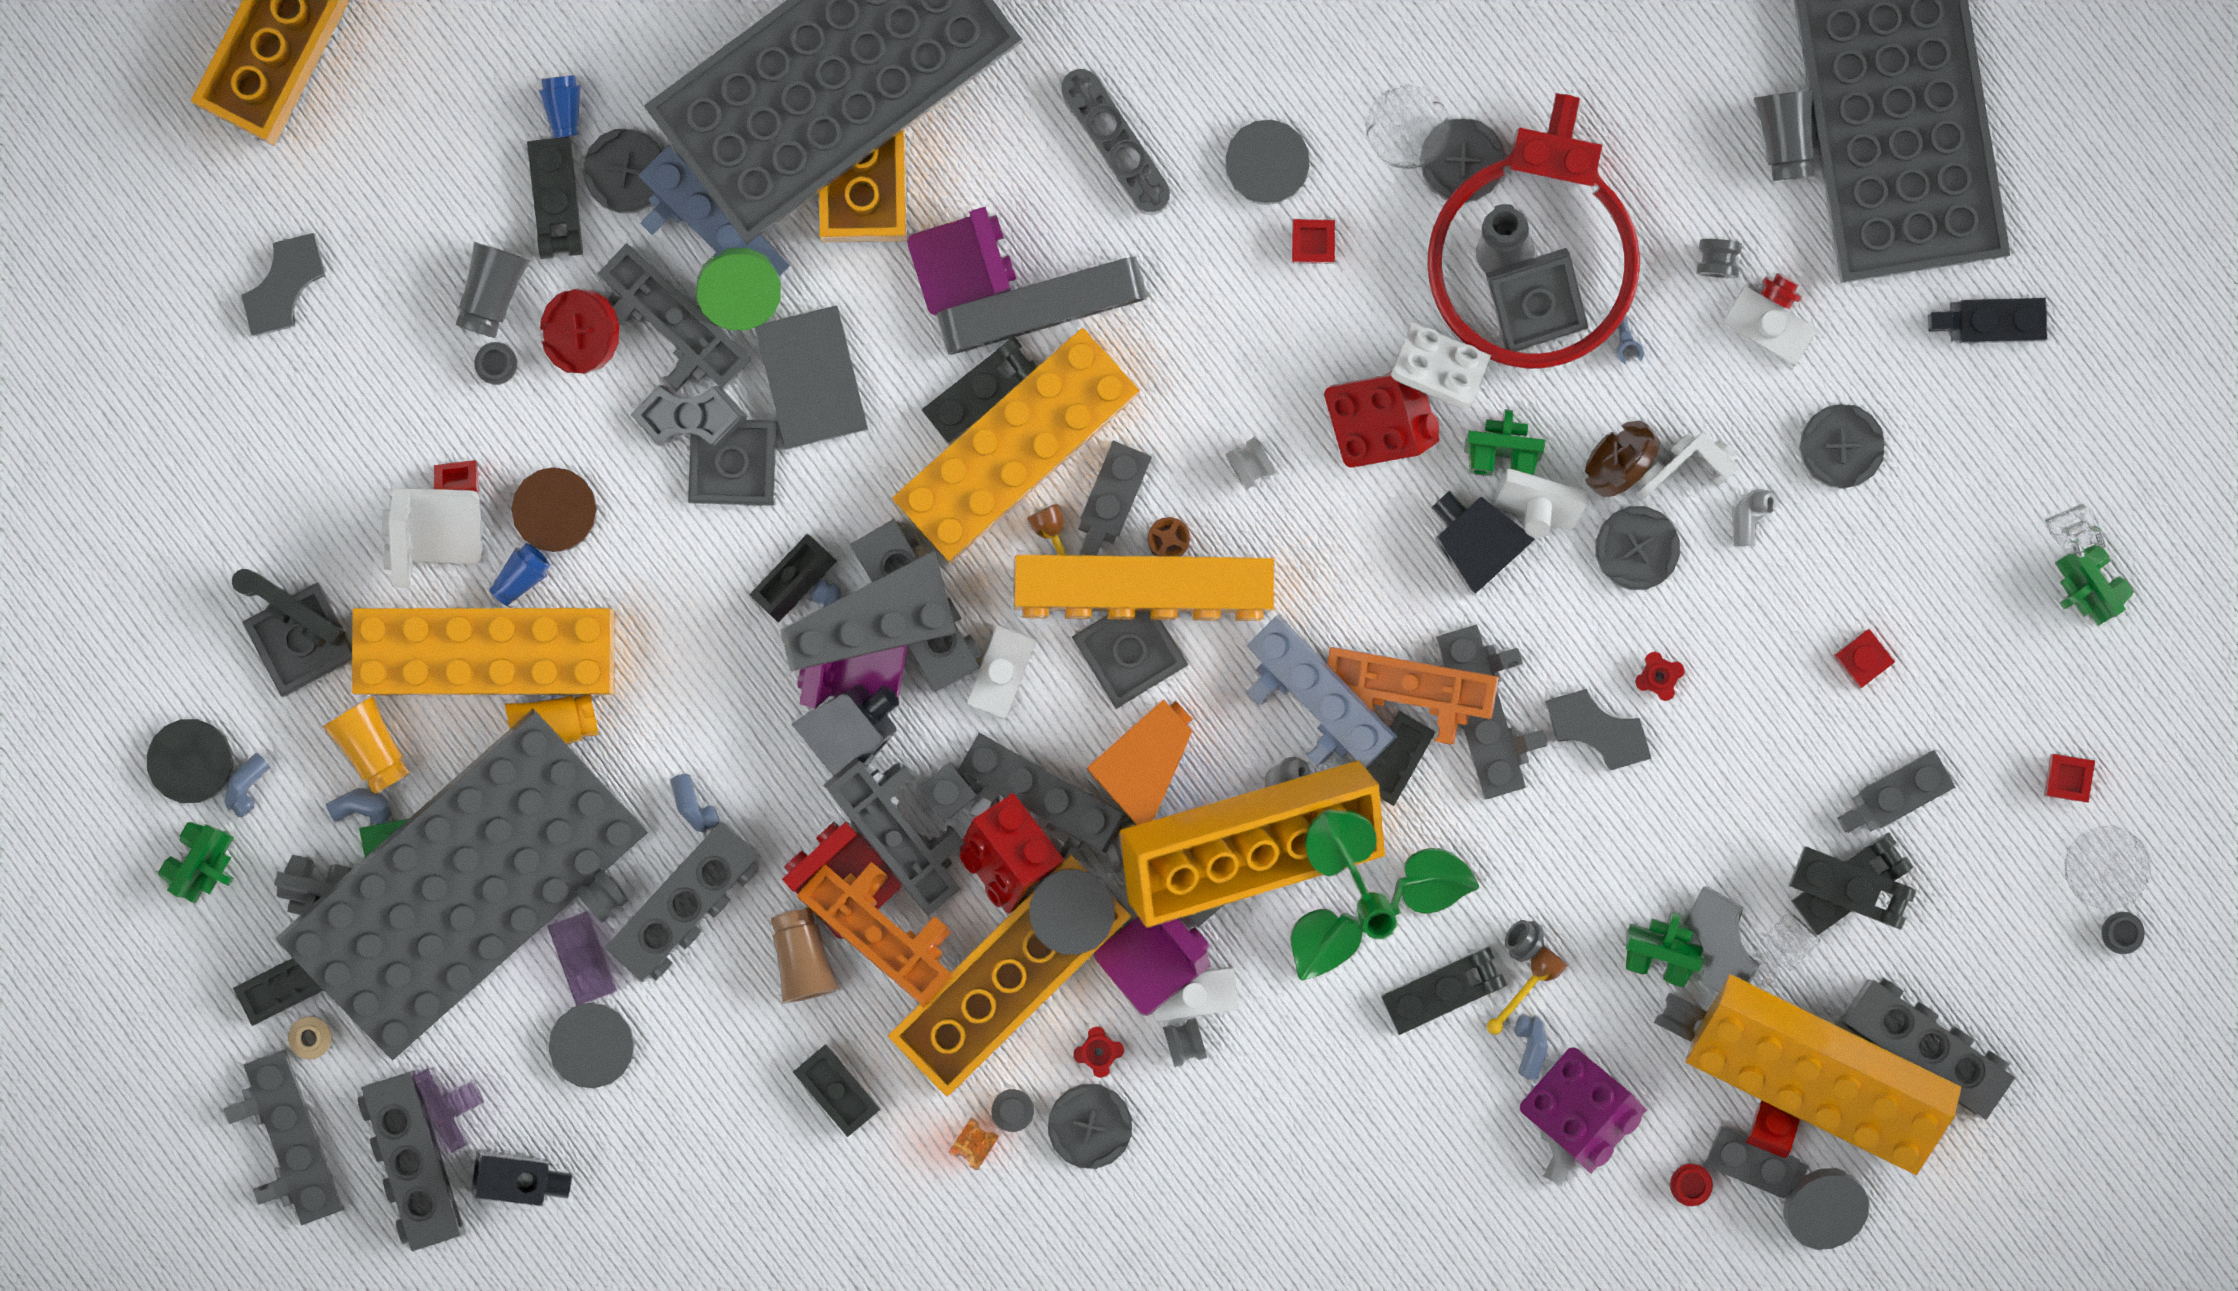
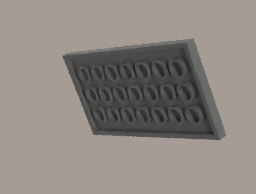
[644,0,1023,245]
[1794,0,2011,284]
[276,708,648,1061]

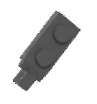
[1078,440,1152,556]
[1837,750,1955,833]
[1704,1126,1809,1199]

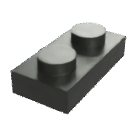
[749,533,837,623]
[793,1044,881,1137]

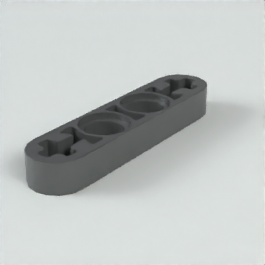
[1062,69,1170,215]

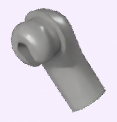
[1733,489,1777,546]
[1264,756,1309,788]
[1540,1130,1575,1186]

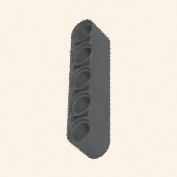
[936,257,1148,355]

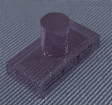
[547,911,618,1006]
[413,1067,484,1153]

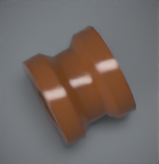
[1147,517,1190,557]

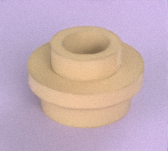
[288,1016,332,1059]

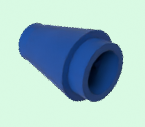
[538,75,581,138]
[489,543,551,606]

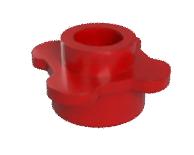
[1635,652,1685,701]
[1073,1027,1124,1078]

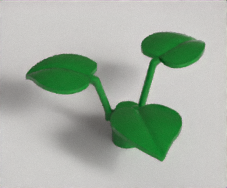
[1290,810,1479,981]

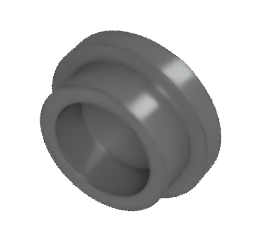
[474,342,517,385]
[2101,912,2145,954]
[1505,920,1544,962]
[991,1089,1034,1132]

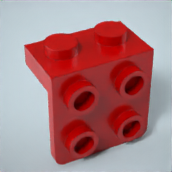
[1324,370,1440,468]
[959,793,1064,914]
[782,821,901,939]

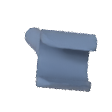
[1616,316,1644,364]

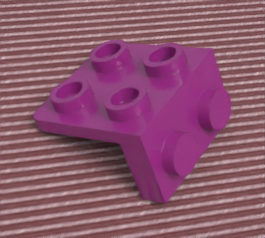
[907,206,1016,316]
[797,646,907,709]
[1094,916,1211,1016]
[1519,1047,1647,1174]

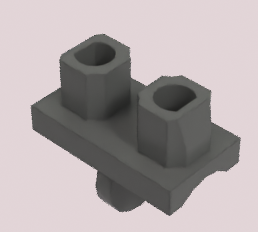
[274,855,352,915]

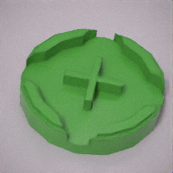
[696,248,781,330]

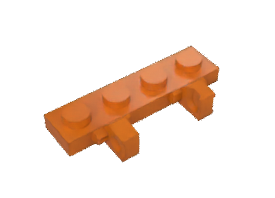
[1327,647,1499,745]
[797,862,953,1008]

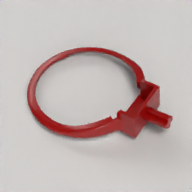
[1427,93,1640,369]

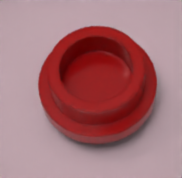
[1761,273,1802,310]
[1670,1163,1713,1207]

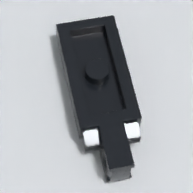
[1927,298,2047,344]

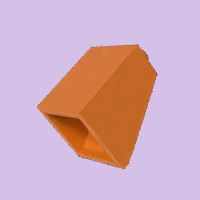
[1086,699,1193,825]

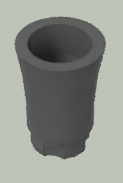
[1753,90,1815,181]
[1476,204,1535,273]
[456,241,531,338]

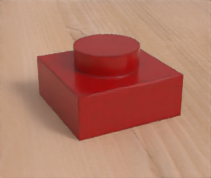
[1292,219,1335,264]
[434,460,479,494]
[1834,629,1895,689]
[2044,754,2095,803]
[1746,1100,1800,1158]

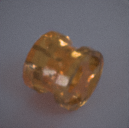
[948,1117,999,1171]

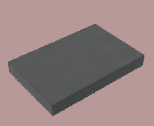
[755,305,868,450]

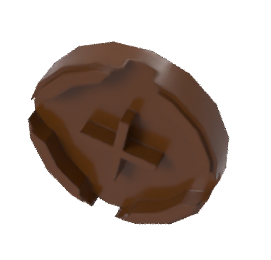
[1585,421,1660,497]
[511,467,597,552]

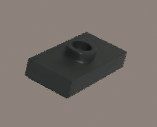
[1366,711,1436,806]
[233,958,324,1026]

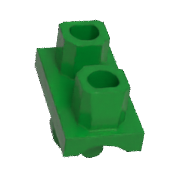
[1464,409,1545,476]
[2055,543,2134,626]
[158,821,234,904]
[1625,912,1703,987]

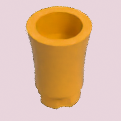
[504,695,599,744]
[322,696,410,795]

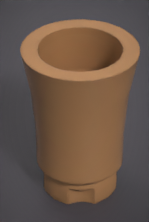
[771,908,840,1004]

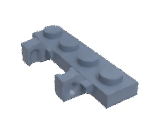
[638,144,791,277]
[1246,615,1397,767]

